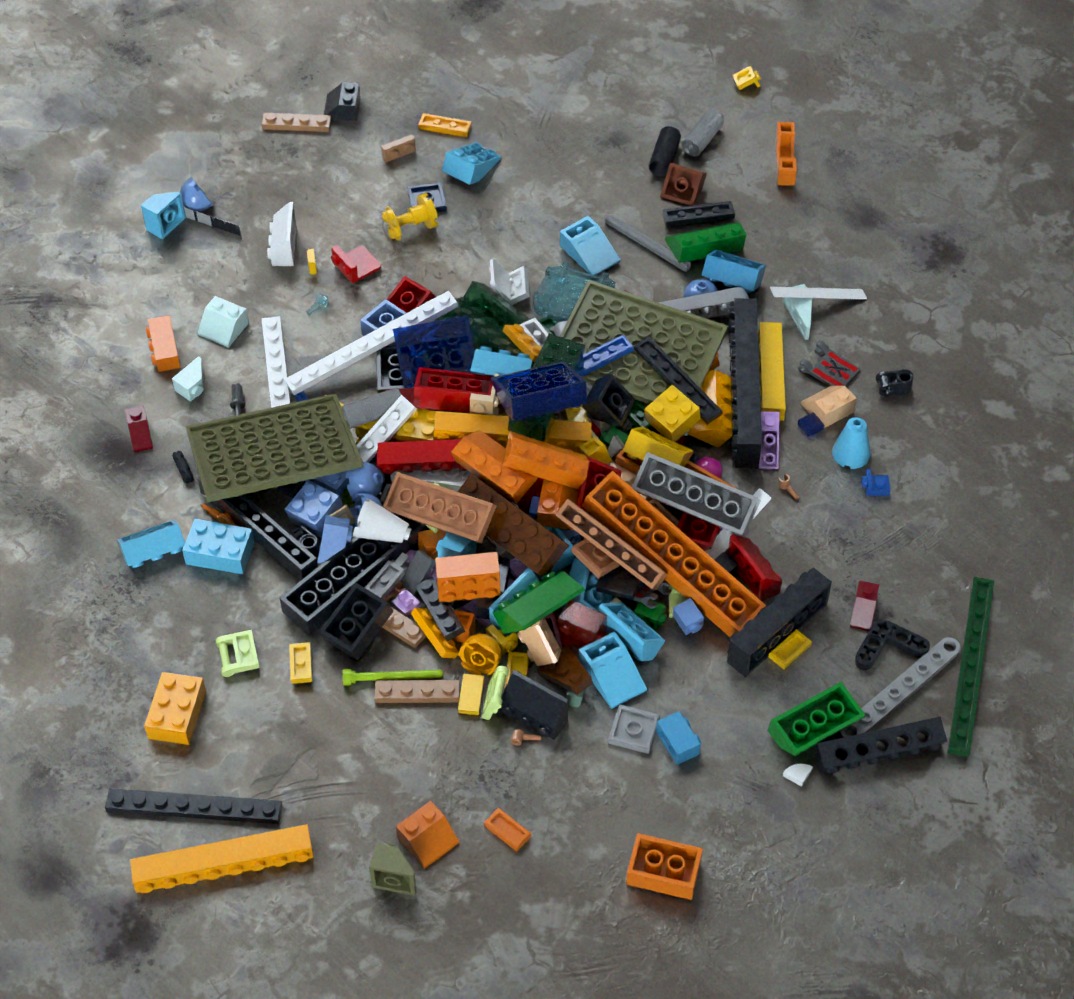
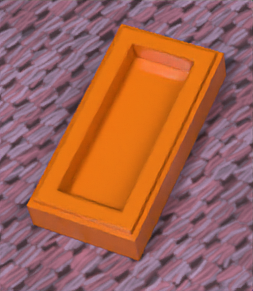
[484,807,531,852]

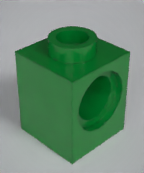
[634,600,667,632]

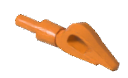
[201,503,236,526]

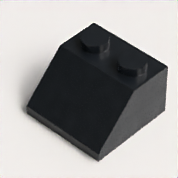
[324,82,361,121]
[582,374,636,428]

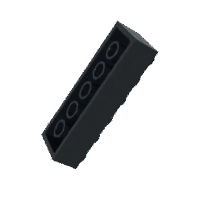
[727,567,832,677]

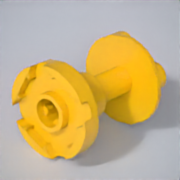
[382,193,438,241]

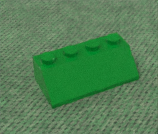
[665,223,747,263]
[492,570,585,634]
[767,682,866,756]

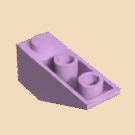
[759,411,779,469]

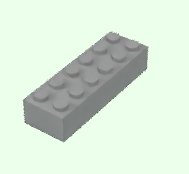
[632,452,761,537]

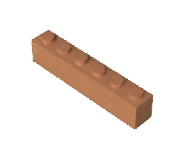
[556,499,668,590]

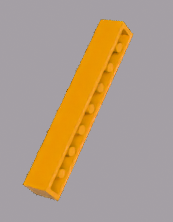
[433,411,591,453]
[130,824,314,893]

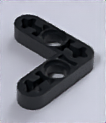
[855,619,930,670]

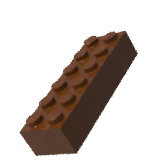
[458,474,569,577]

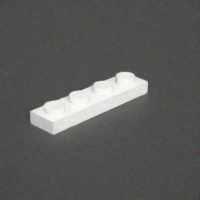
[357,395,417,463]

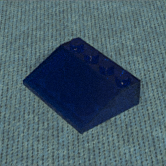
[392,315,475,385]
[491,361,588,421]

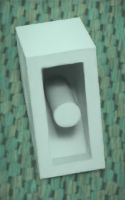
[172,356,204,401]

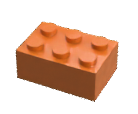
[435,552,501,602]
[626,833,703,900]

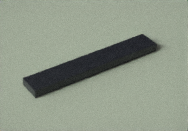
[634,336,723,425]

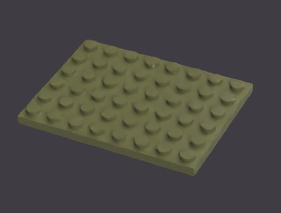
[545,280,728,404]
[185,394,363,503]

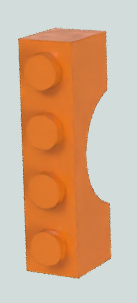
[775,122,797,186]

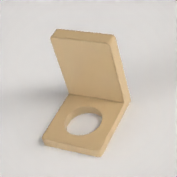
[329,504,357,525]

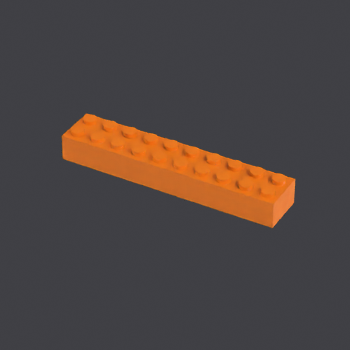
[582,471,766,637]

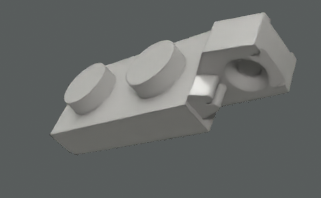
[365,552,410,599]

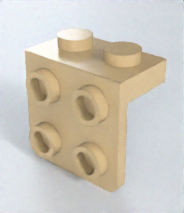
[470,374,502,416]

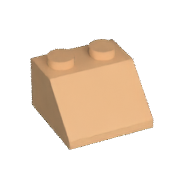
[801,386,857,428]
[518,617,561,666]

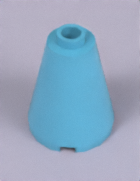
[832,417,871,469]

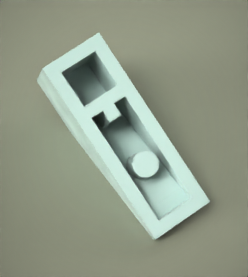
[783,284,813,340]

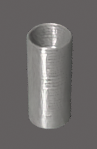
[681,109,725,156]
[342,387,401,429]

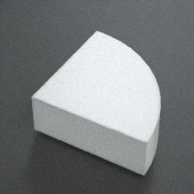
[783,764,813,786]

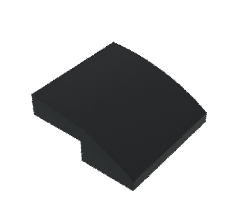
[595,565,646,601]

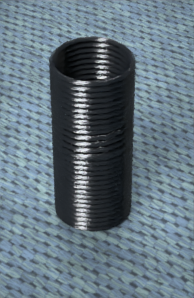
[648,126,681,176]

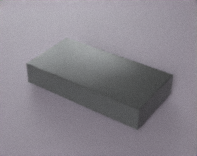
[400,550,435,595]

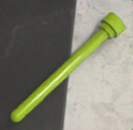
[343,669,443,686]

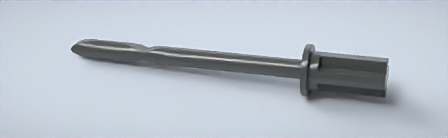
[230,383,245,415]

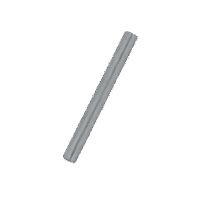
[604,214,691,272]

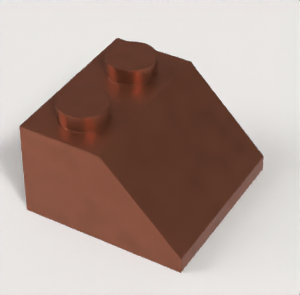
[660,163,707,206]

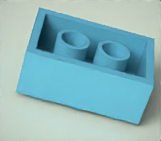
[182,519,255,574]

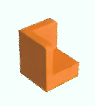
[451,610,476,643]

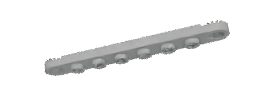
[839,638,960,738]

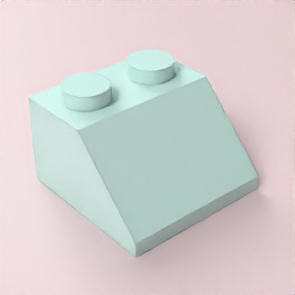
[197,296,249,348]

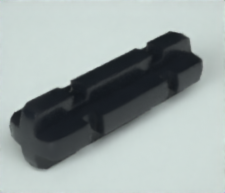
[172,450,194,484]

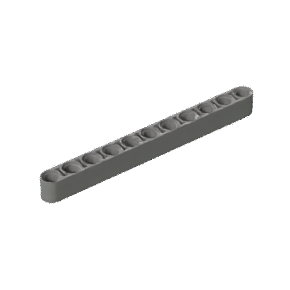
[553,287,749,340]

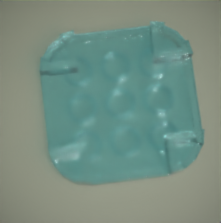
[533,262,615,322]

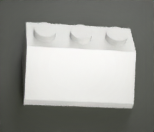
[267,202,297,266]

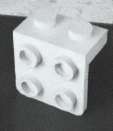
[489,258,530,305]

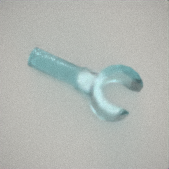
[306,294,330,314]

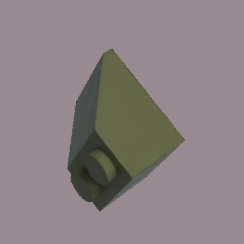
[369,843,417,896]

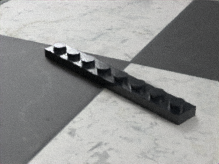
[105,788,282,824]

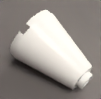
[353,498,411,543]

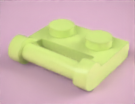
[216,630,259,677]
[481,666,509,720]

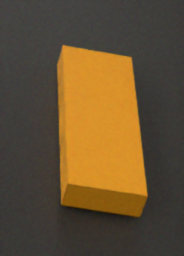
[418,113,472,137]

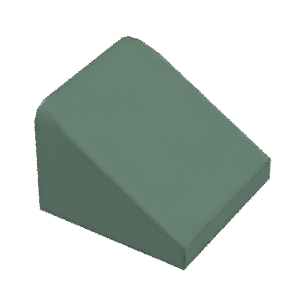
[565,690,584,708]

